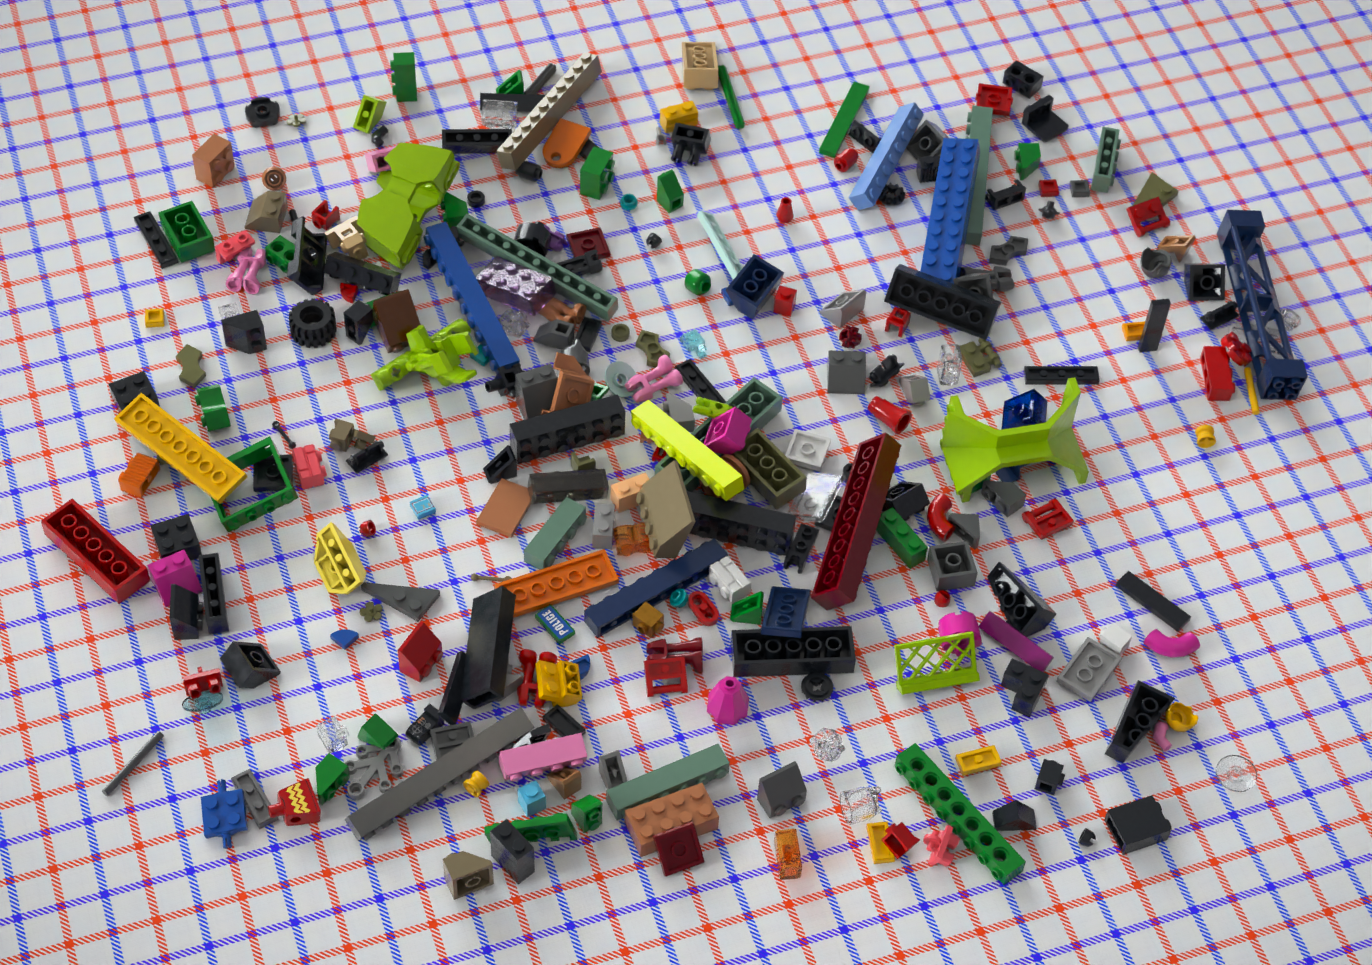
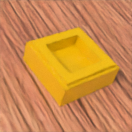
[145,308,165,328]

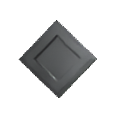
[1069,180,1090,197]

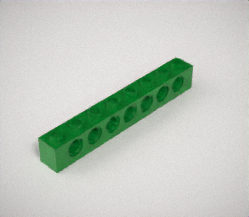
[895,743,1026,885]

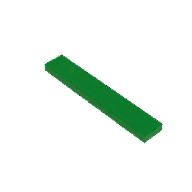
[819,81,870,158]

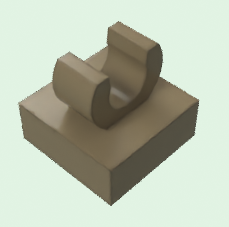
[351,429,376,450]

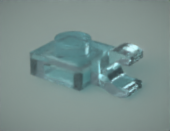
[680,329,707,359]

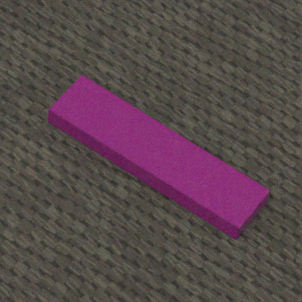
[979,611,1054,672]

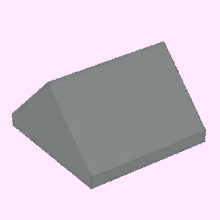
[819,289,866,328]

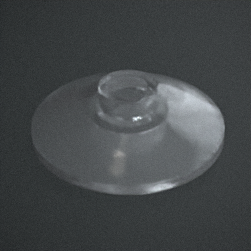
[1216,755,1257,792]

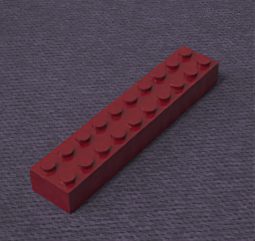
[811,433,902,610]

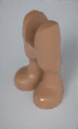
[531,293,586,330]

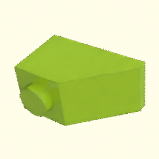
[353,95,387,134]

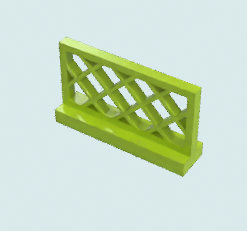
[894,631,980,695]

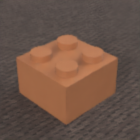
[192,134,235,188]

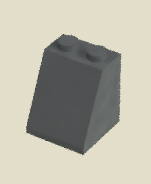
[515,364,558,420]

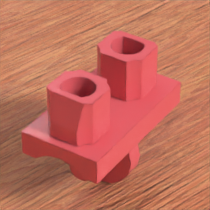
[923,825,960,866]

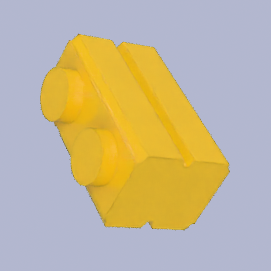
[660,101,698,133]

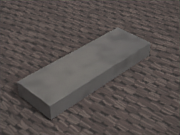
[231,769,279,829]

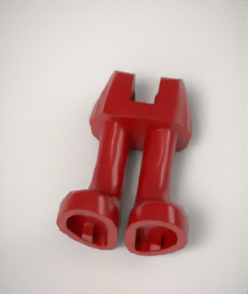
[517,649,557,708]

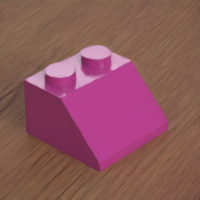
[703,407,752,455]
[147,550,203,607]

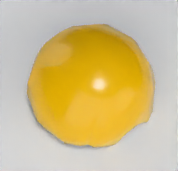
[1165,702,1198,732]

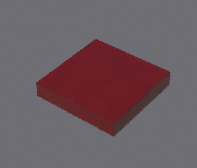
[566,227,610,260]
[653,821,705,877]

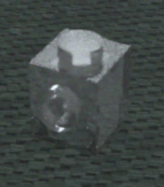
[317,716,349,754]

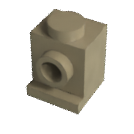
[329,419,354,452]

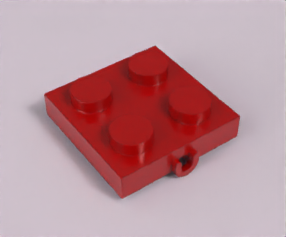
[975,83,1013,116]

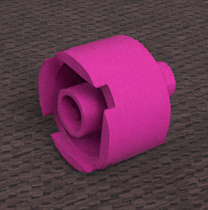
[938,611,982,657]

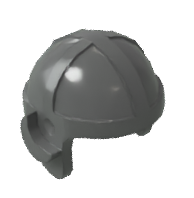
[1140,247,1172,278]

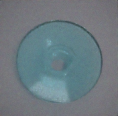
[182,691,223,714]

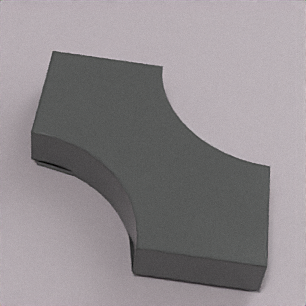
[989,236,1028,266]

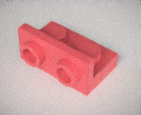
[215,230,255,264]

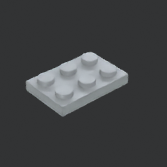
[1056,637,1122,702]

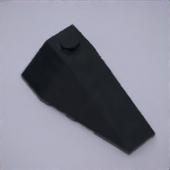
[987,562,1056,637]

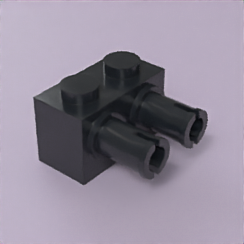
[671,123,711,166]

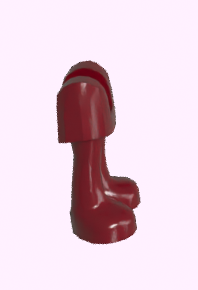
[646,637,703,673]

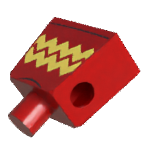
[268,778,321,826]

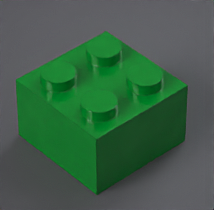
[580,146,615,200]

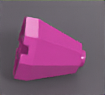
[707,676,749,725]

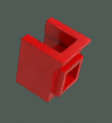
[311,200,340,230]
[885,306,911,337]
[881,822,920,859]

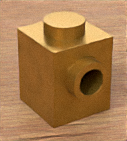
[632,602,664,638]

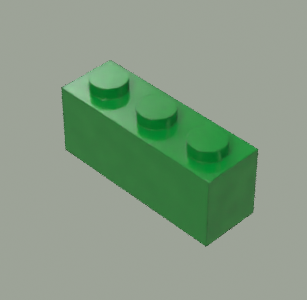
[390,52,417,102]
[876,507,928,569]

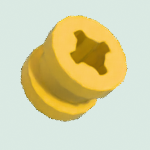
[1195,425,1216,448]
[463,771,489,797]

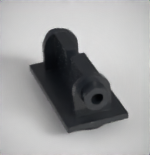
[848,120,881,153]
[1200,301,1239,330]
[869,354,905,387]
[346,440,388,474]

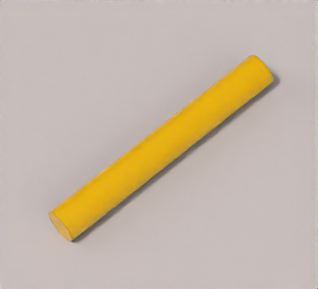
[1244,367,1260,415]

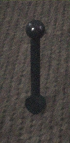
[272,421,296,449]

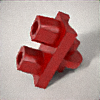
[183,667,223,699]

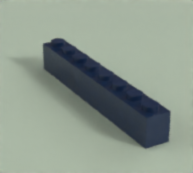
[584,538,728,638]

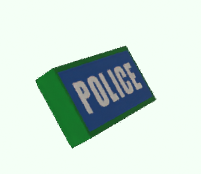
[535,604,575,645]

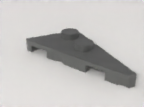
[361,582,440,622]

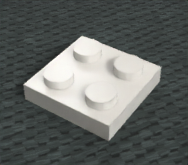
[785,429,831,471]

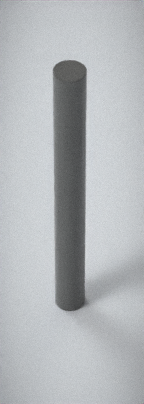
[102,731,164,796]

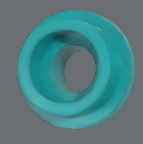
[620,194,638,210]
[669,589,689,608]

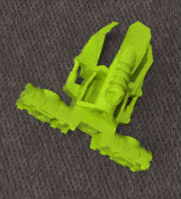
[370,319,479,391]

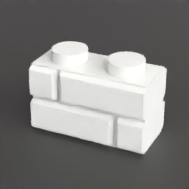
[708,556,752,603]

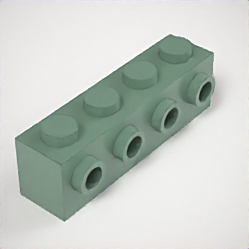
[1091,127,1121,193]

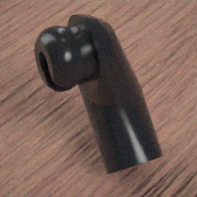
[371,126,388,148]

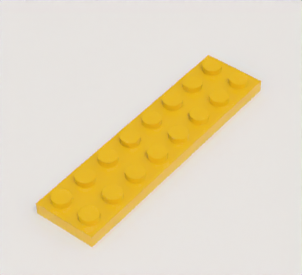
[114,393,247,504]

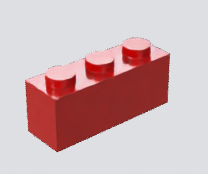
[1200,346,1235,401]

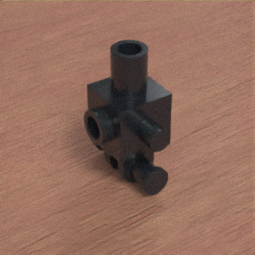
[485,363,524,398]

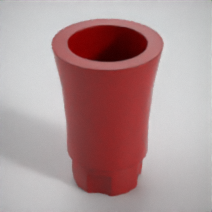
[868,396,912,434]

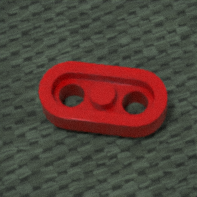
[688,591,719,626]

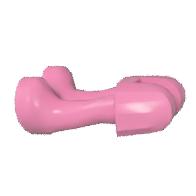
[226,247,266,294]
[625,355,683,402]

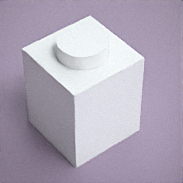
[1099,623,1132,656]

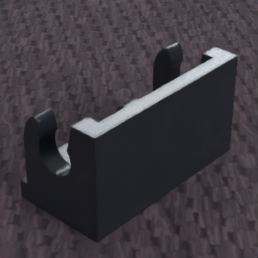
[985,179,1026,210]

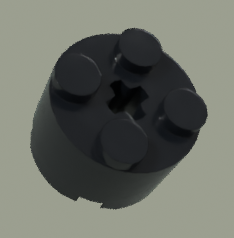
[514,221,551,257]

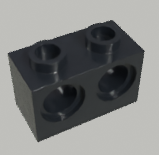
[1002,60,1044,99]

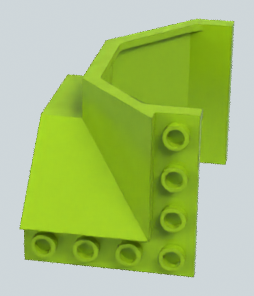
[940,377,1089,503]

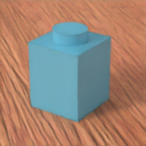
[517,780,546,817]

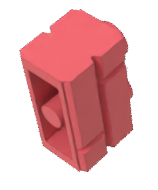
[292,444,327,490]

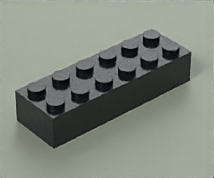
[884,264,1002,340]
[509,394,626,464]
[686,491,796,556]
[730,626,856,677]

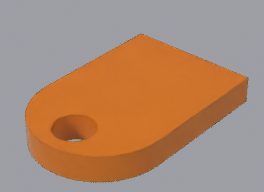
[543,118,592,168]

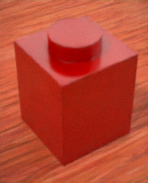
[773,286,797,317]

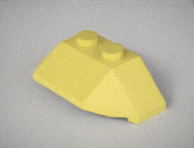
[314,522,367,595]

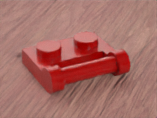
[1126,197,1170,237]
[1022,498,1074,540]
[643,657,688,697]

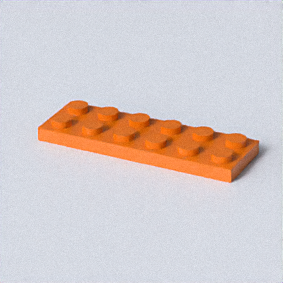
[494,549,619,618]

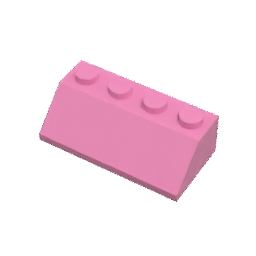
[498,733,587,782]

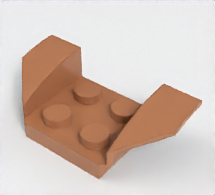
[541,352,595,415]

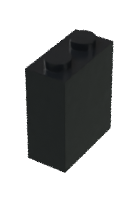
[1104,795,1172,855]
[490,819,535,884]

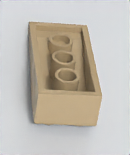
[682,42,718,90]

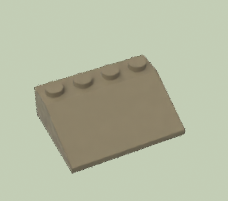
[636,460,695,558]

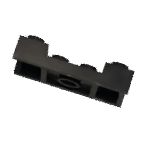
[287,216,327,295]

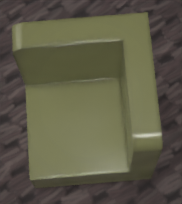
[571,451,596,480]

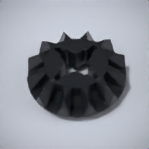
[878,182,905,206]
[801,672,833,702]

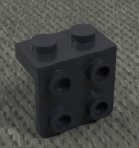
[1021,95,1069,142]

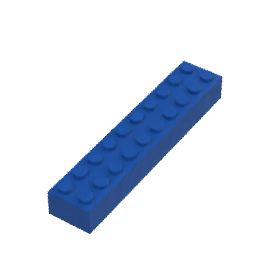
[920,138,980,284]

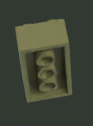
[731,428,807,510]

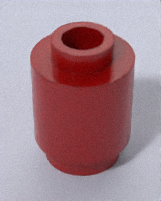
[834,148,858,172]

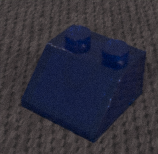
[1001,389,1048,430]

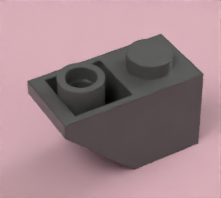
[533,319,574,350]
[981,480,1026,518]

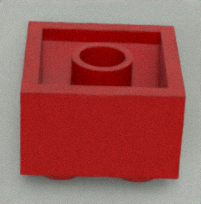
[398,621,443,682]

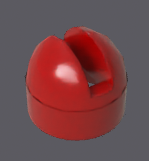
[359,520,376,537]
[934,590,950,608]

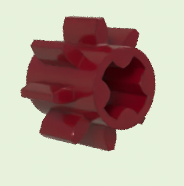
[839,326,862,349]

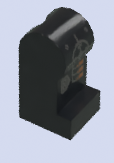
[405,703,444,746]

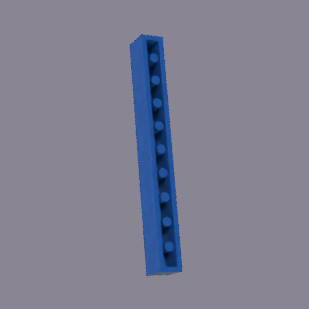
[423,222,520,374]

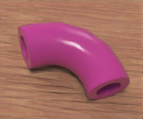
[1144,629,1200,658]

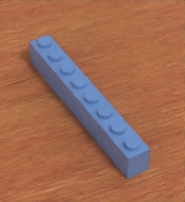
[848,102,924,210]

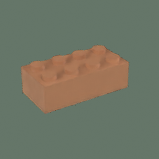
[624,783,719,857]

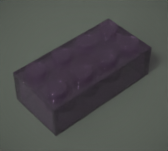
[475,256,556,316]

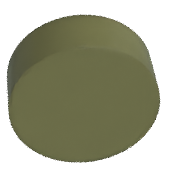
[611,324,630,342]

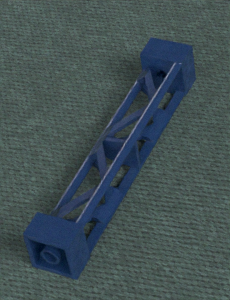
[1217,210,1308,400]

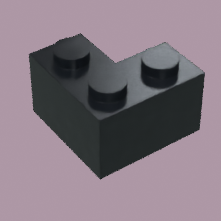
[1001,658,1049,718]

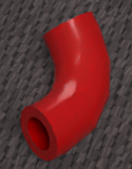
[927,493,955,542]

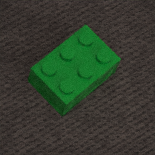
[158,201,215,263]

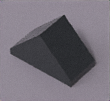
[483,445,517,484]
[992,800,1037,831]

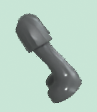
[960,266,1015,292]

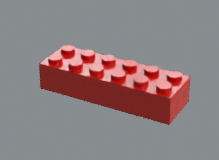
[41,498,150,604]

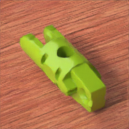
[692,397,743,418]

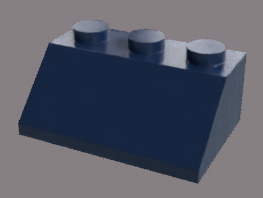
[726,254,784,320]

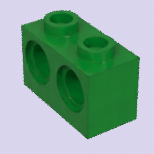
[265,235,295,273]

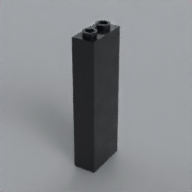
[460,586,516,709]

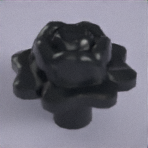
[1038,201,1060,219]

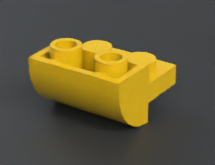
[535,660,583,707]

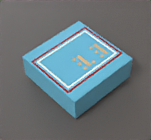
[410,495,436,520]

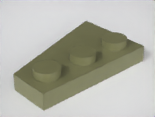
[1133,172,1178,206]

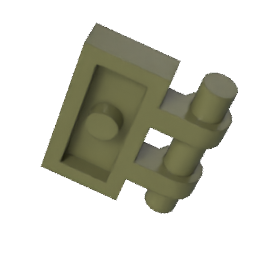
[957,338,1002,377]

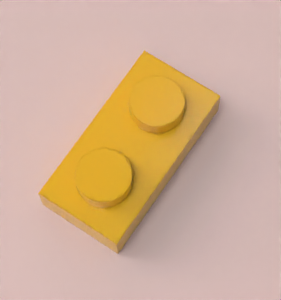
[955,745,1002,776]

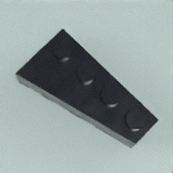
[1105,680,1175,763]

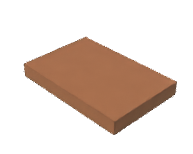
[476,478,536,538]

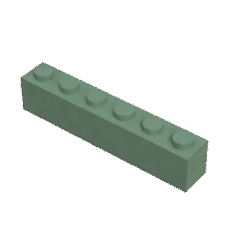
[606,744,730,820]

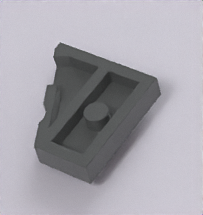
[429,721,474,760]

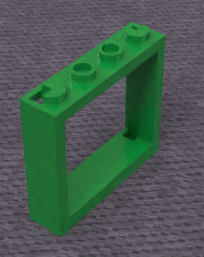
[211,436,299,532]

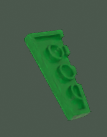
[484,813,577,844]

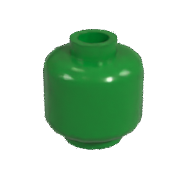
[684,269,711,295]

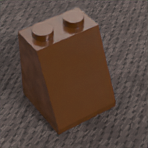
[372,289,421,353]

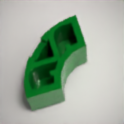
[194,384,231,432]

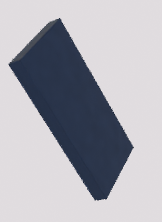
[761,586,811,638]

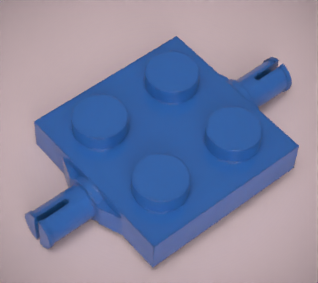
[201,779,248,849]

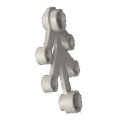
[345,737,403,800]

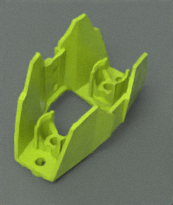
[357,143,460,270]

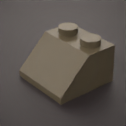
[245,191,288,233]
[443,851,494,900]

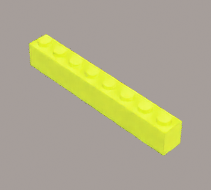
[631,400,744,501]

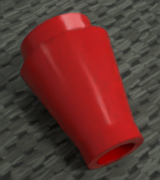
[776,197,794,223]

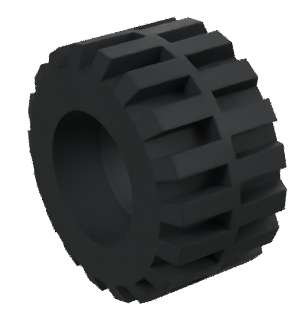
[288,299,337,348]

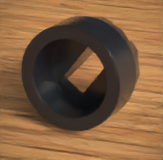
[646,233,662,248]
[1078,828,1096,847]

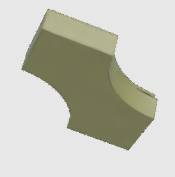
[636,330,670,368]
[176,344,206,388]

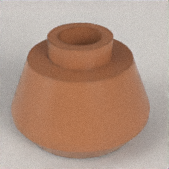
[262,166,286,191]

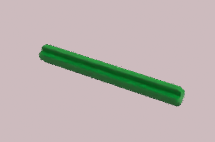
[718,65,745,129]

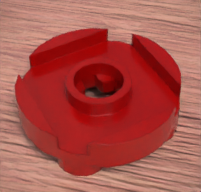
[1221,332,1252,367]

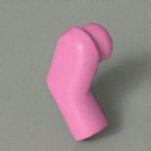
[1153,721,1172,751]

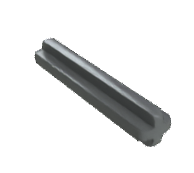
[524,63,556,94]

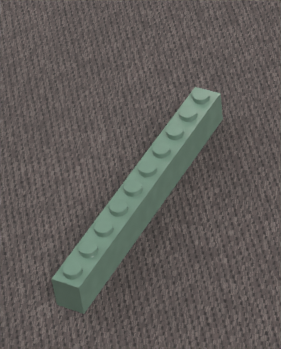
[965,105,993,246]
[456,214,618,322]

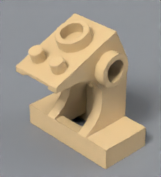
[324,216,369,260]

